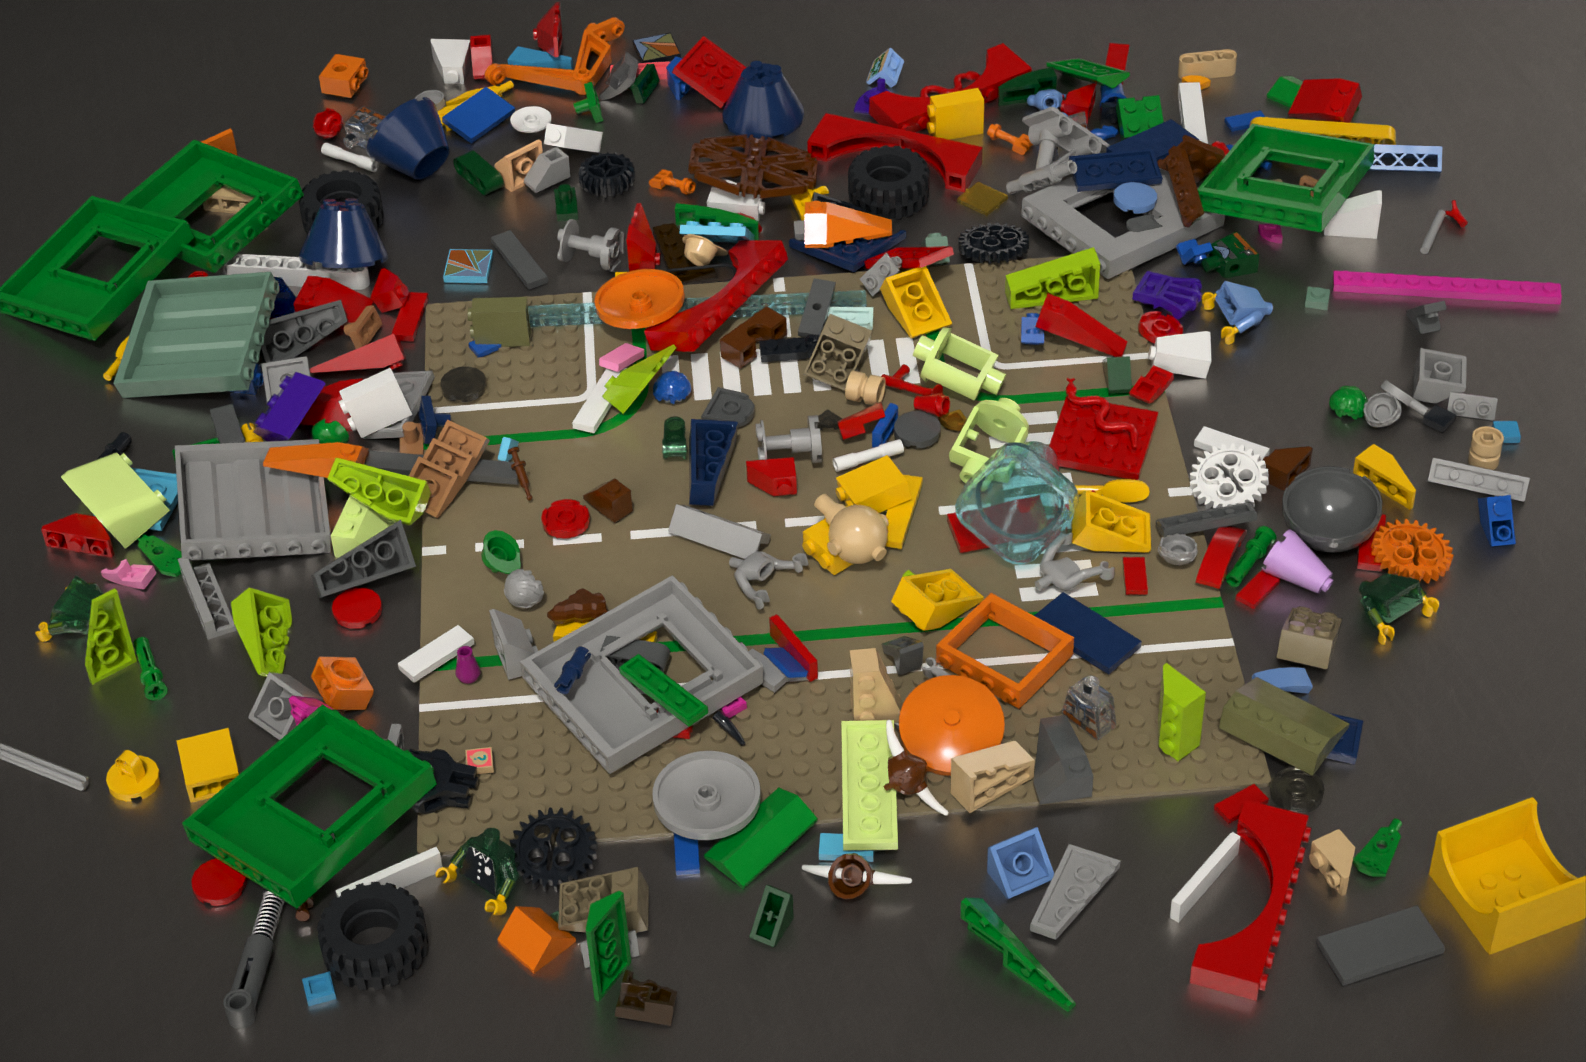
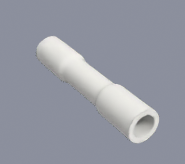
[321,143,379,172]
[833,439,904,472]

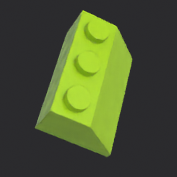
[1158,663,1206,761]

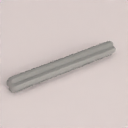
[0,742,90,791]

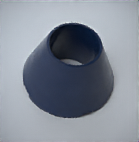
[367,97,450,180]

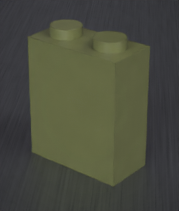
[468,297,531,347]

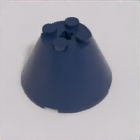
[722,61,804,140]
[299,198,388,268]

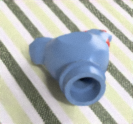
[1027,89,1066,111]

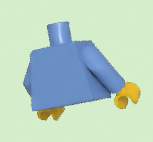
[1202,281,1273,345]

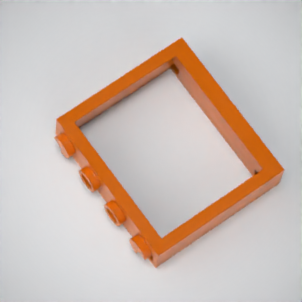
[936,593,1074,709]

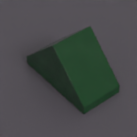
[1102,356,1132,394]
[749,885,794,947]

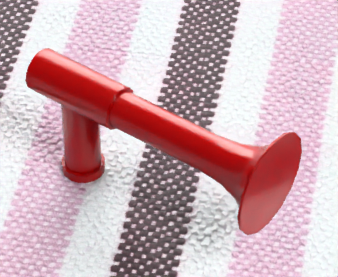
[881,364,943,396]

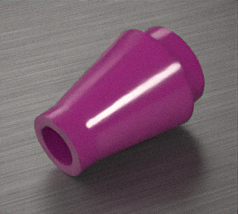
[455,646,481,684]

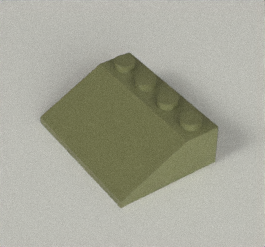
[1219,677,1350,776]

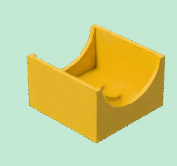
[1429,797,1586,955]

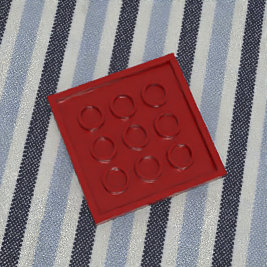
[1045,396,1159,480]

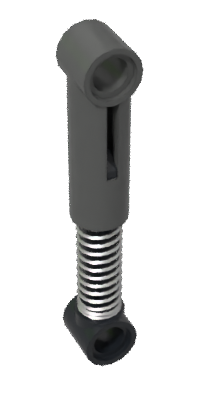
[223,888,287,1029]

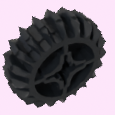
[578,152,636,198]

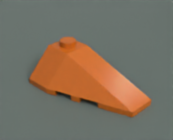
[805,201,892,248]
[263,442,369,478]

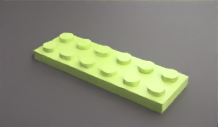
[841,720,898,851]

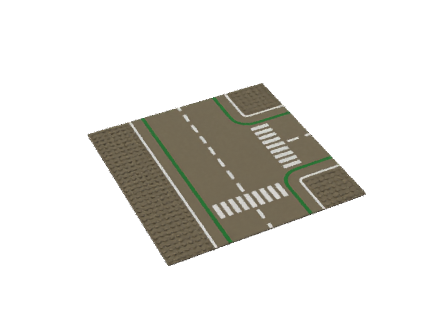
[417,256,1271,855]

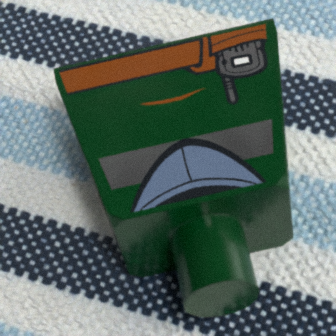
[1202,231,1260,279]

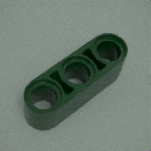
[453,150,504,195]

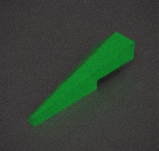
[961,897,1076,1012]

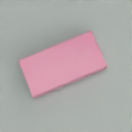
[599,343,644,372]

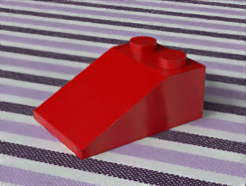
[1288,78,1362,123]
[293,276,375,329]

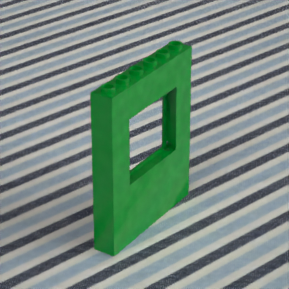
[1197,124,1375,233]
[104,140,304,273]
[0,196,194,341]
[182,705,437,909]

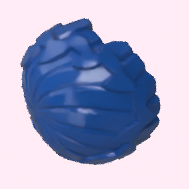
[653,371,691,404]

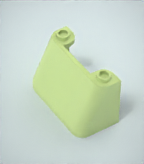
[61,452,170,549]

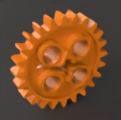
[1371,519,1454,584]

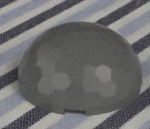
[1282,466,1382,552]

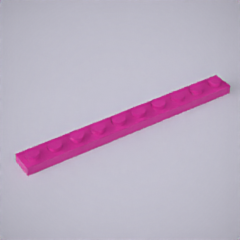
[1333,271,1562,305]

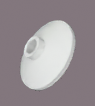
[510,106,552,133]

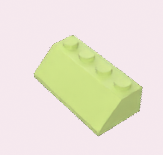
[331,495,396,557]

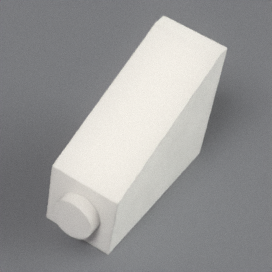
[430,39,472,84]
[544,123,603,153]
[707,178,765,223]
[1324,190,1382,239]
[1148,331,1211,379]

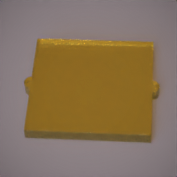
[957,182,1008,216]

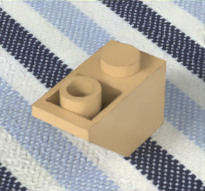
[1309,829,1355,896]

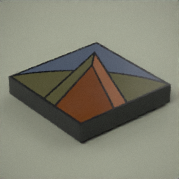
[632,32,681,63]

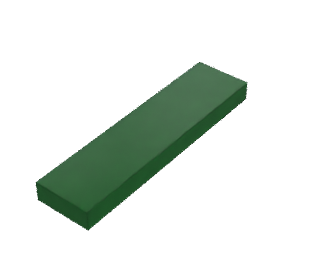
[619,654,709,727]

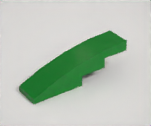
[675,203,759,240]

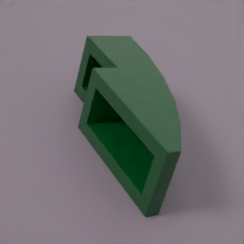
[998,67,1057,106]

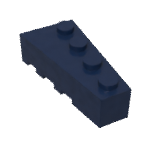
[689,419,738,506]

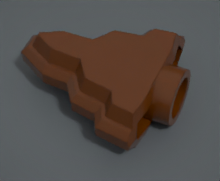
[547,588,607,625]

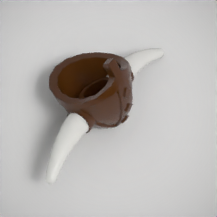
[883,720,949,816]
[802,853,912,899]

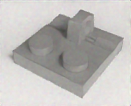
[261,356,310,407]

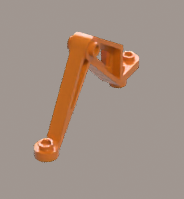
[485,17,625,95]

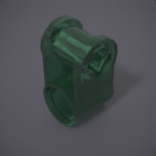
[662,416,687,460]

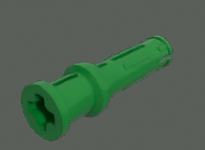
[1225,526,1277,587]
[133,637,168,701]

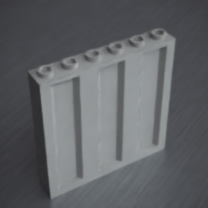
[175,439,331,560]

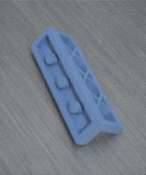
[1368,144,1443,173]

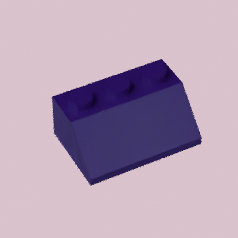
[253,372,326,442]

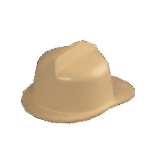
[682,234,728,266]

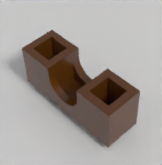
[720,306,787,368]

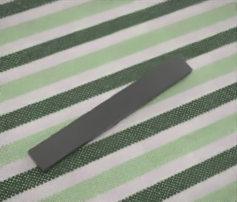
[364,451,519,485]

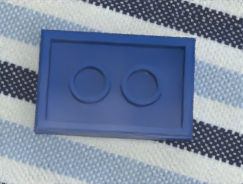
[442,87,515,144]

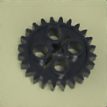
[958,222,1029,264]
[509,807,598,892]

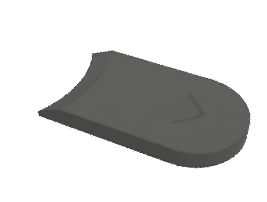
[1126,214,1163,232]

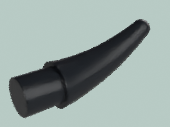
[712,711,745,746]

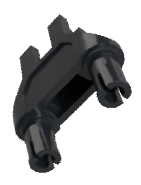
[409,748,479,814]

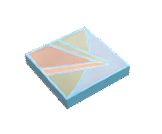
[443,249,493,283]

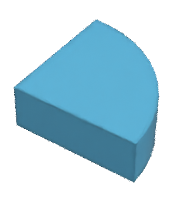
[498,437,519,461]

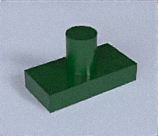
[627,64,660,104]
[554,184,579,222]

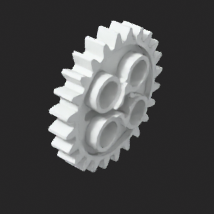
[1190,443,1269,510]

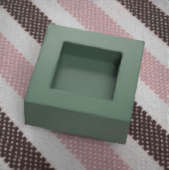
[1305,286,1330,310]

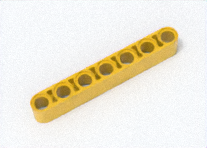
[1250,117,1396,145]

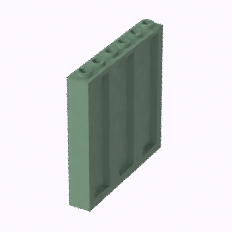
[113,272,280,398]

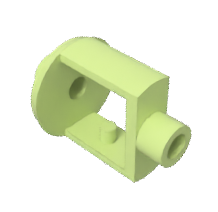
[913,327,1006,401]
[949,398,1029,487]

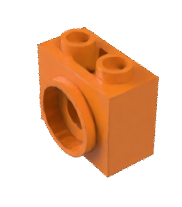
[319,54,368,98]
[311,657,374,710]

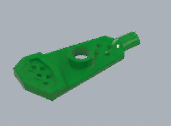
[137,533,182,577]
[1353,818,1402,877]

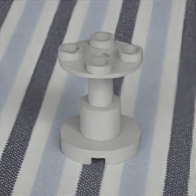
[557,219,625,272]
[755,415,822,463]

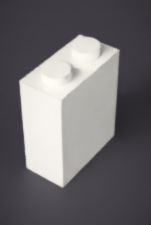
[339,368,412,438]

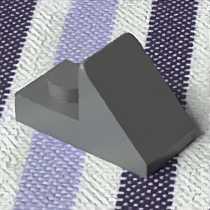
[1406,300,1446,334]
[882,636,924,675]

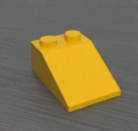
[880,266,952,339]
[1071,490,1151,553]
[891,569,984,631]

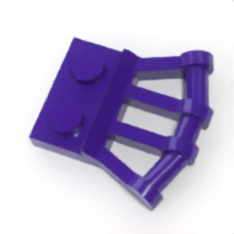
[1132,271,1203,319]

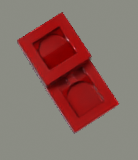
[1129,365,1174,404]

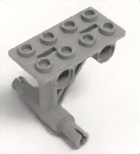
[1006,107,1110,195]

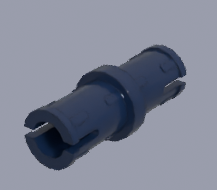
[554,646,591,694]

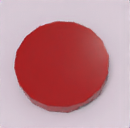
[1138,311,1183,344]
[541,499,590,539]
[332,588,383,629]
[191,858,247,906]

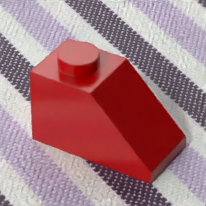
[1060,83,1097,124]
[371,268,409,313]
[746,457,797,496]

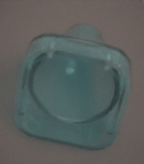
[955,441,1079,565]

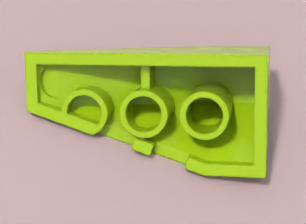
[602,344,677,414]
[328,457,431,525]
[231,587,292,677]
[85,588,137,685]

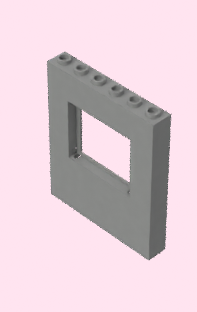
[1021,168,1225,279]
[520,575,764,774]

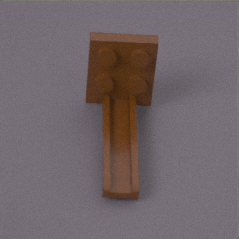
[1157,135,1225,228]

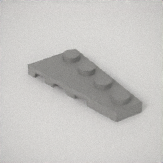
[1030,844,1121,940]

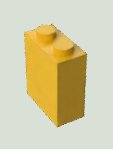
[927,88,984,140]
[835,455,912,513]
[802,505,853,575]
[176,728,239,803]

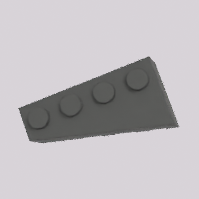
[311,520,416,598]

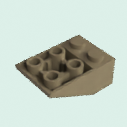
[803,314,872,391]
[1276,606,1343,669]
[558,867,649,933]

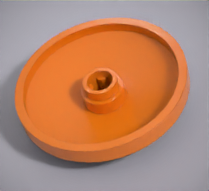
[594,269,685,329]
[899,675,1005,776]

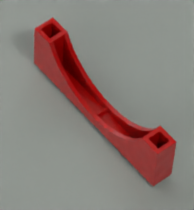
[869,43,1032,132]
[807,113,983,193]
[644,240,788,352]
[1190,800,1312,1001]

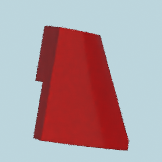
[837,402,885,440]

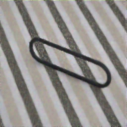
[666,263,737,285]

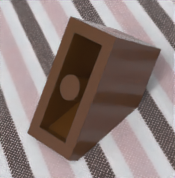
[1262,446,1313,491]
[583,479,633,523]

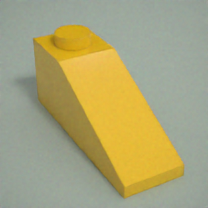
[1353,444,1416,510]

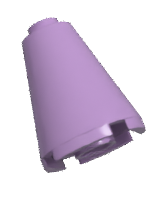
[1261,529,1334,594]

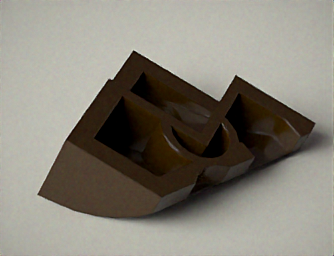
[615,970,677,1026]

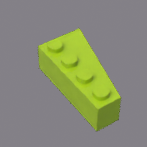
[1005,247,1100,309]

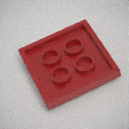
[672,36,747,108]

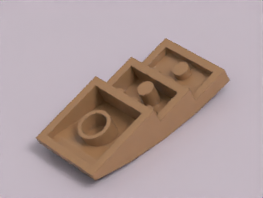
[409,420,490,518]

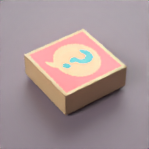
[465,747,494,775]

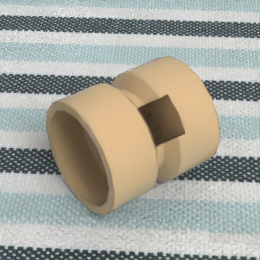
[845,370,886,405]
[1468,426,1504,470]

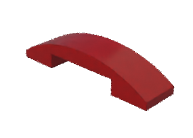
[1196,526,1247,589]

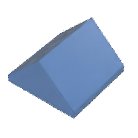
[987,827,1054,899]

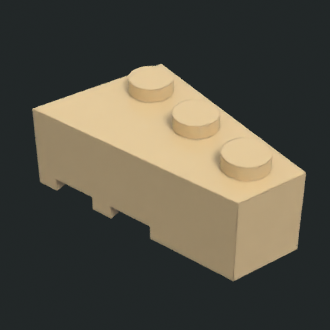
[849,648,903,723]
[951,741,1035,813]

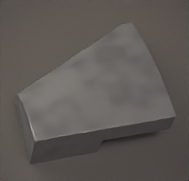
[598,52,639,101]

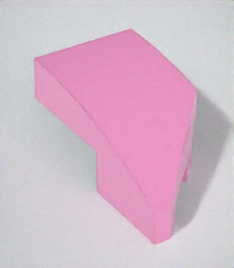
[101,559,157,589]

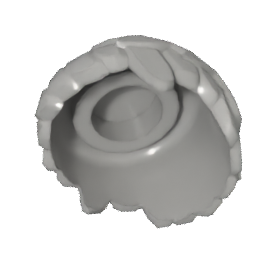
[1363,392,1401,428]
[1158,533,1198,566]
[504,569,544,609]

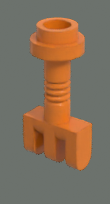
[987,124,1033,155]
[649,169,696,195]

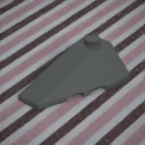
[260,300,347,363]
[1033,715,1093,805]

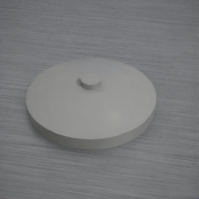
[652,751,761,840]

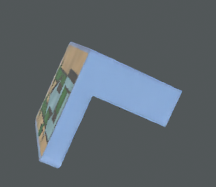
[866,47,904,88]

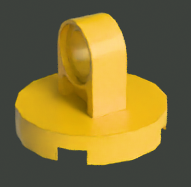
[106,750,160,802]

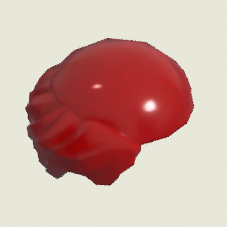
[313,108,344,139]

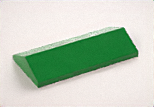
[1046,58,1130,89]
[1267,76,1359,113]
[704,787,818,889]
[586,891,631,1002]

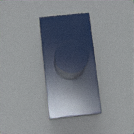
[418,396,451,444]

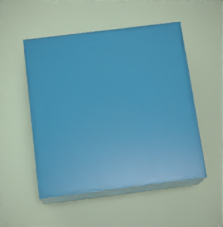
[1492,421,1521,443]
[302,971,336,1006]

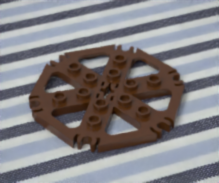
[688,134,818,199]

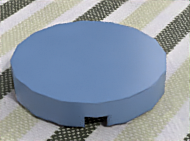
[1113,182,1157,214]

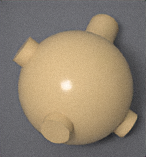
[814,494,889,564]

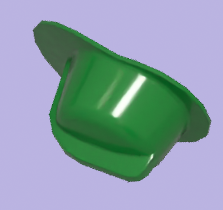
[481,530,521,574]

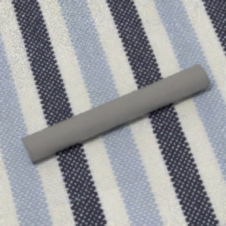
[1420,210,1446,254]

